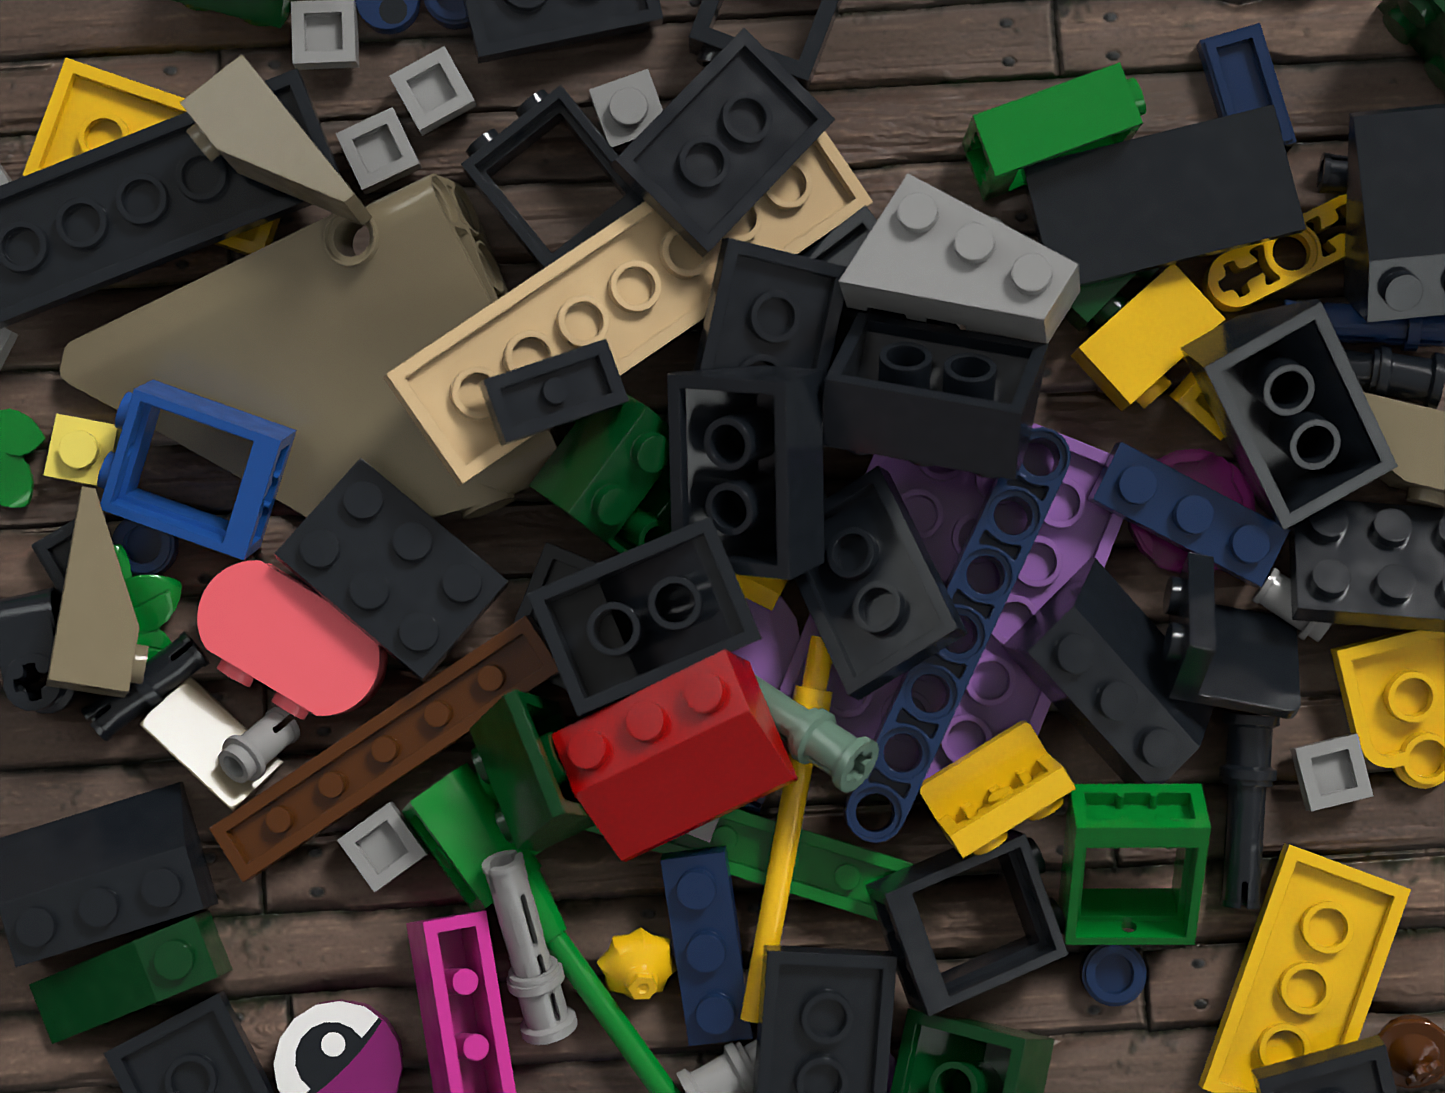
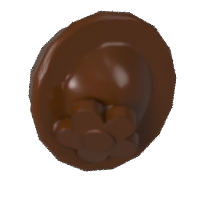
[1377,1015,1445,1088]

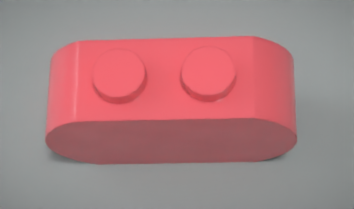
[197,560,388,720]

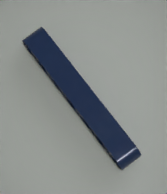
[843,427,1071,843]

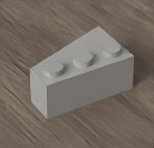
[839,173,1080,344]

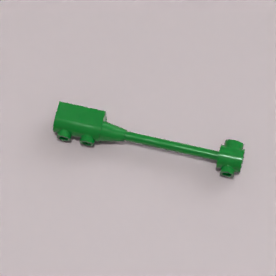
[401,762,681,1093]

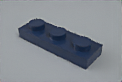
[1087,442,1290,587]
[660,845,754,1046]

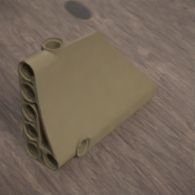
[60,174,567,520]

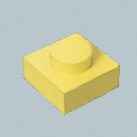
[43,413,122,487]

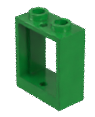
[961,62,1146,201]
[1059,784,1211,945]

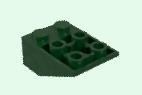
[529,394,672,554]

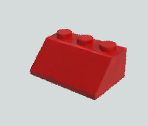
[551,649,798,862]

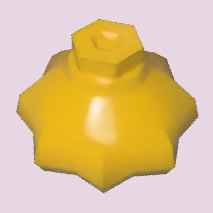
[597,927,677,1000]

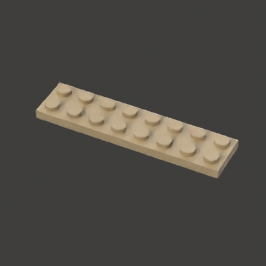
[383,131,873,486]

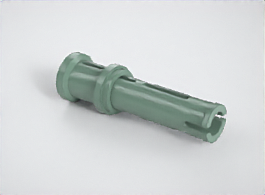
[755,675,879,793]

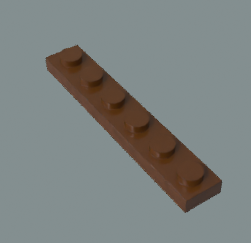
[209,615,559,882]

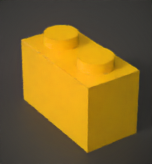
[1071,264,1225,412]

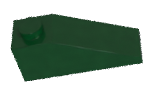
[29,910,233,1044]

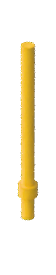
[740,635,833,1023]

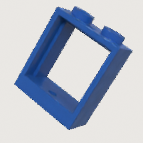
[97,380,297,560]

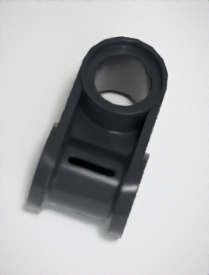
[0,587,76,714]

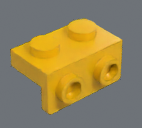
[918,720,1076,858]

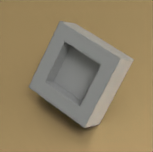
[291,0,359,70]
[389,46,477,136]
[589,69,663,152]
[335,107,422,195]
[1290,733,1374,811]
[337,801,429,893]

